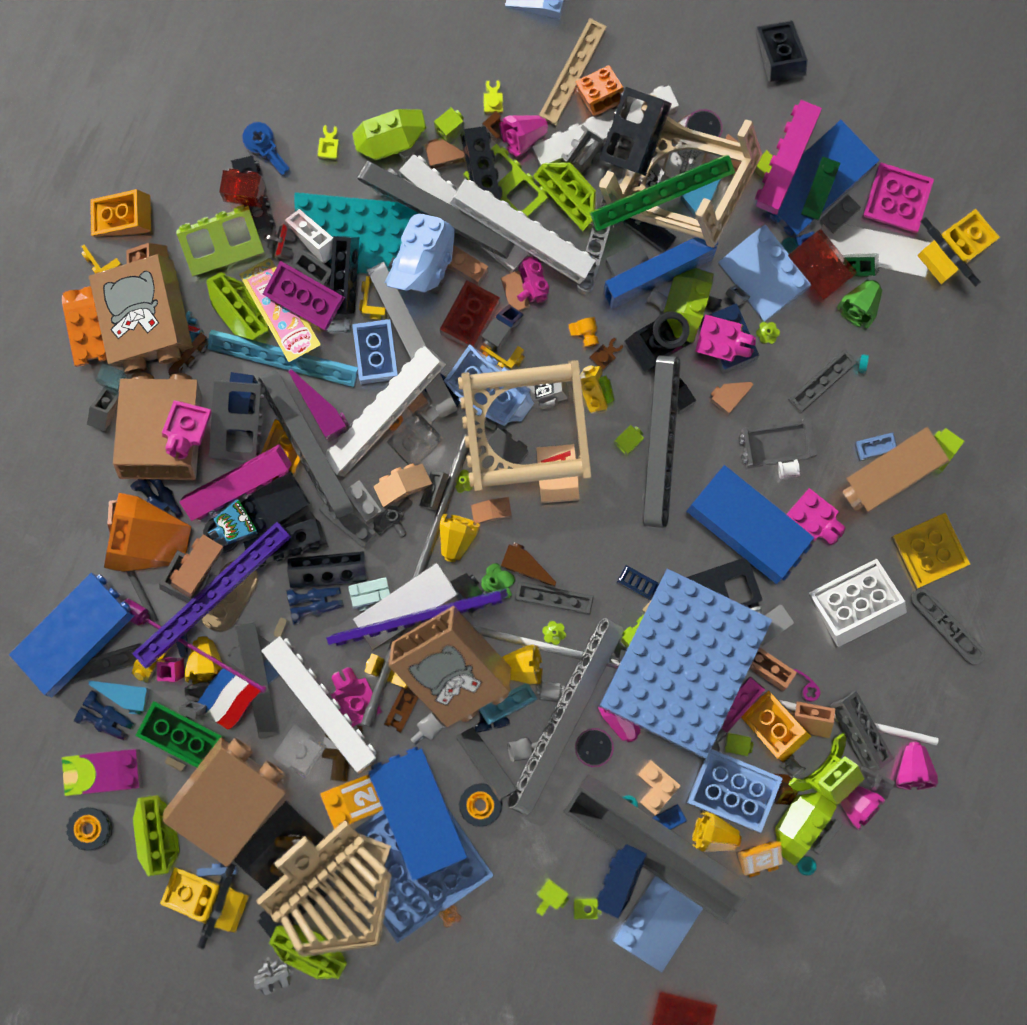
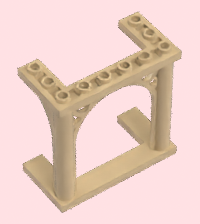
[599,94,762,248]
[458,360,591,491]

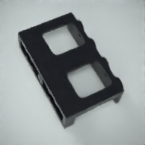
[600,87,672,176]
[686,558,763,609]

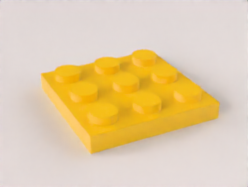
[892,512,970,589]

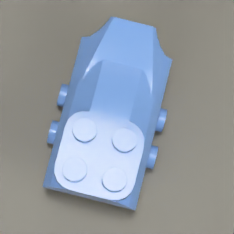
[384,214,455,292]
[444,344,534,426]

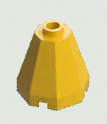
[440,514,480,562]
[185,636,223,684]
[502,645,543,685]
[692,811,742,852]

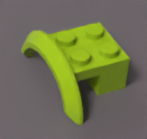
[789,733,864,805]

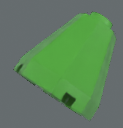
[837,280,883,328]

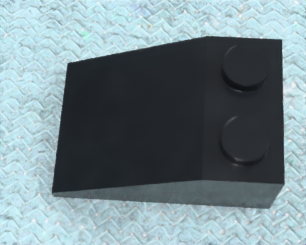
[756,20,808,82]
[625,320,695,373]
[241,470,310,536]
[450,573,491,618]

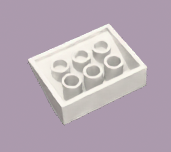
[809,559,907,647]

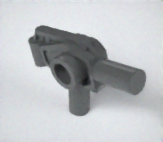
[373,497,412,537]

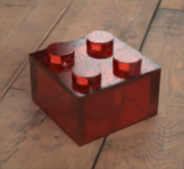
[219,168,265,208]

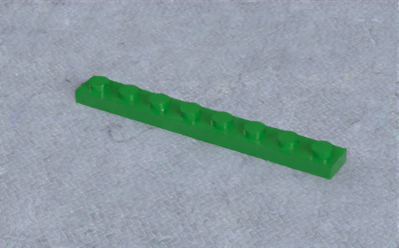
[590,154,735,231]

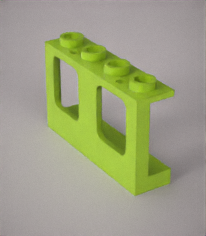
[463,144,548,218]
[176,205,264,276]

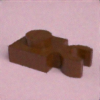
[589,338,623,371]

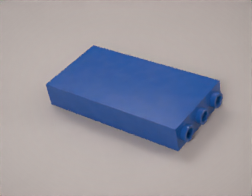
[770,120,880,238]
[603,237,718,310]
[686,465,814,584]
[9,573,134,698]
[368,747,468,881]

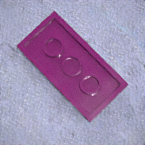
[262,261,345,331]

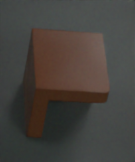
[482,111,502,144]
[774,774,799,805]

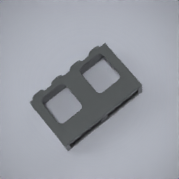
[209,379,264,461]

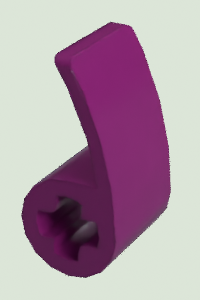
[793,669,820,702]

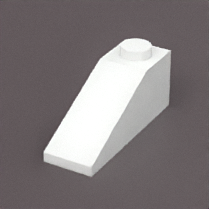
[285,209,333,264]

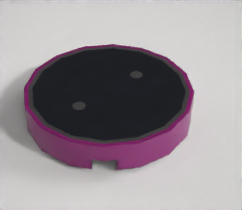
[685,110,722,137]
[575,728,614,767]

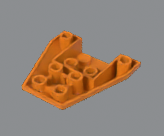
[104,493,191,572]

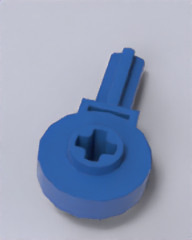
[242,122,290,175]

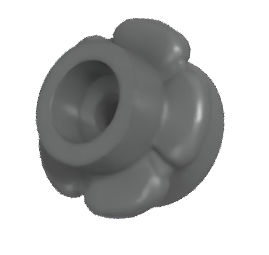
[706,296,722,310]

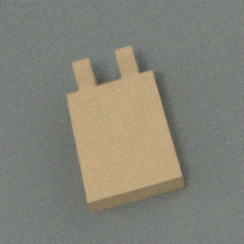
[335,834,392,913]

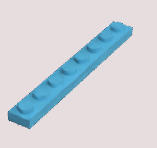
[207,330,358,387]

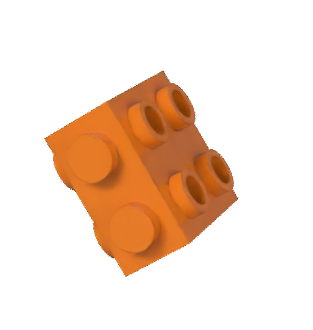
[575,65,624,117]

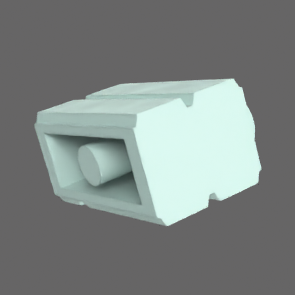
[348,577,390,612]

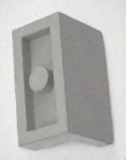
[760,605,794,645]

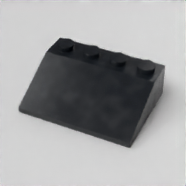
[233,801,326,891]

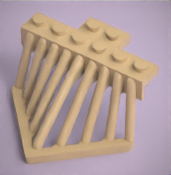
[256,821,391,956]

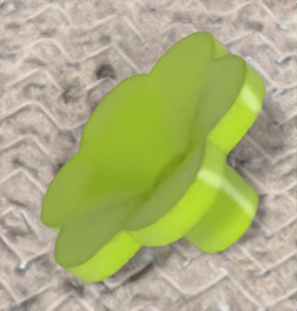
[756,322,780,344]
[455,469,473,493]
[542,621,566,645]

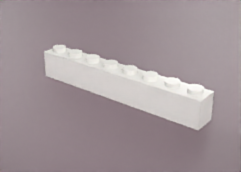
[532,86,679,167]
[398,154,528,273]
[450,179,595,284]
[325,346,446,477]
[261,636,377,774]

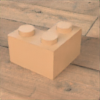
[373,463,432,507]
[638,760,681,816]

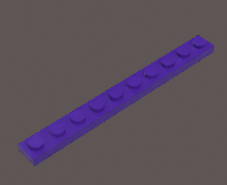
[132,522,291,669]
[326,589,508,646]

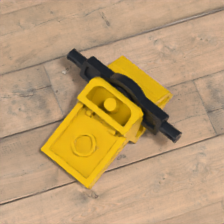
[917,209,1000,287]
[160,863,249,949]

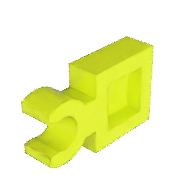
[484,80,503,114]
[318,125,339,160]

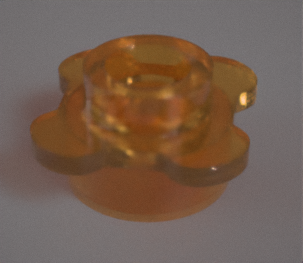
[439,905,461,928]

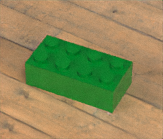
[135,701,225,767]

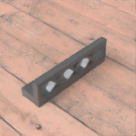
[830,691,894,771]

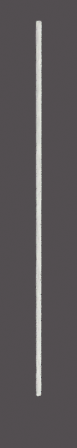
[472,625,938,746]

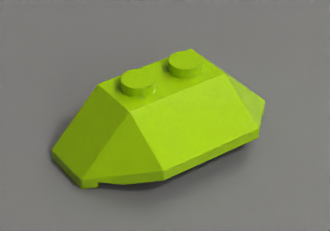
[352,109,427,160]
[533,163,596,231]
[663,268,714,343]
[206,272,268,340]
[775,792,838,866]
[133,795,180,876]
[269,925,347,979]

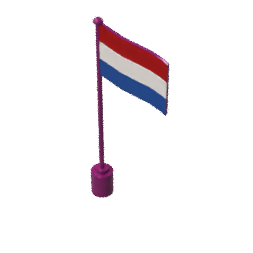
[124,598,267,730]

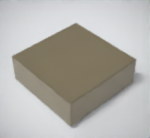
[273,618,289,638]
[165,756,188,772]

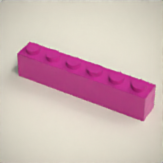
[755,100,822,215]
[179,444,292,521]

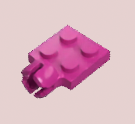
[695,314,756,362]
[162,400,212,459]
[786,488,846,545]
[330,667,382,727]

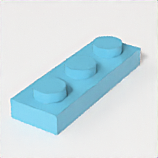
[479,683,537,725]

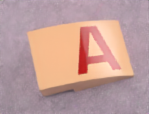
[536,444,580,503]

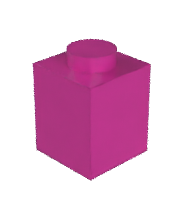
[157,657,185,682]

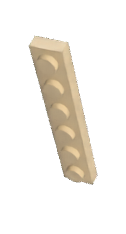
[539,18,607,126]

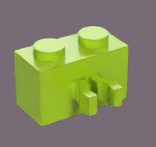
[536,879,569,916]

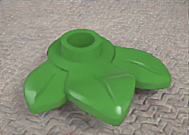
[481,563,515,598]

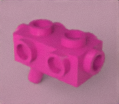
[517,256,549,303]

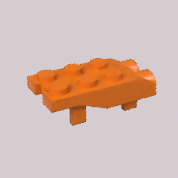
[62,286,107,367]

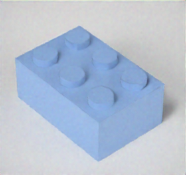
[352,319,398,384]

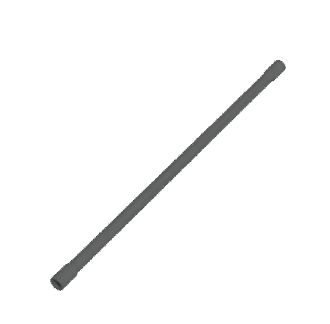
[361,434,470,728]

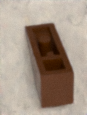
[501,543,556,587]

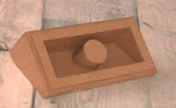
[501,270,530,311]

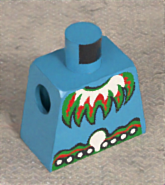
[208,499,257,544]

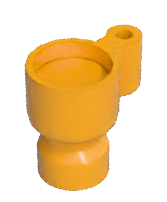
[568,317,599,347]

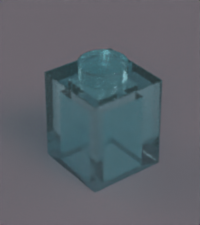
[96,364,128,391]

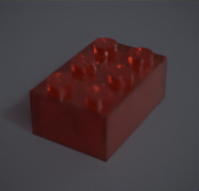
[788,229,857,299]
[439,280,500,348]
[650,989,717,1025]

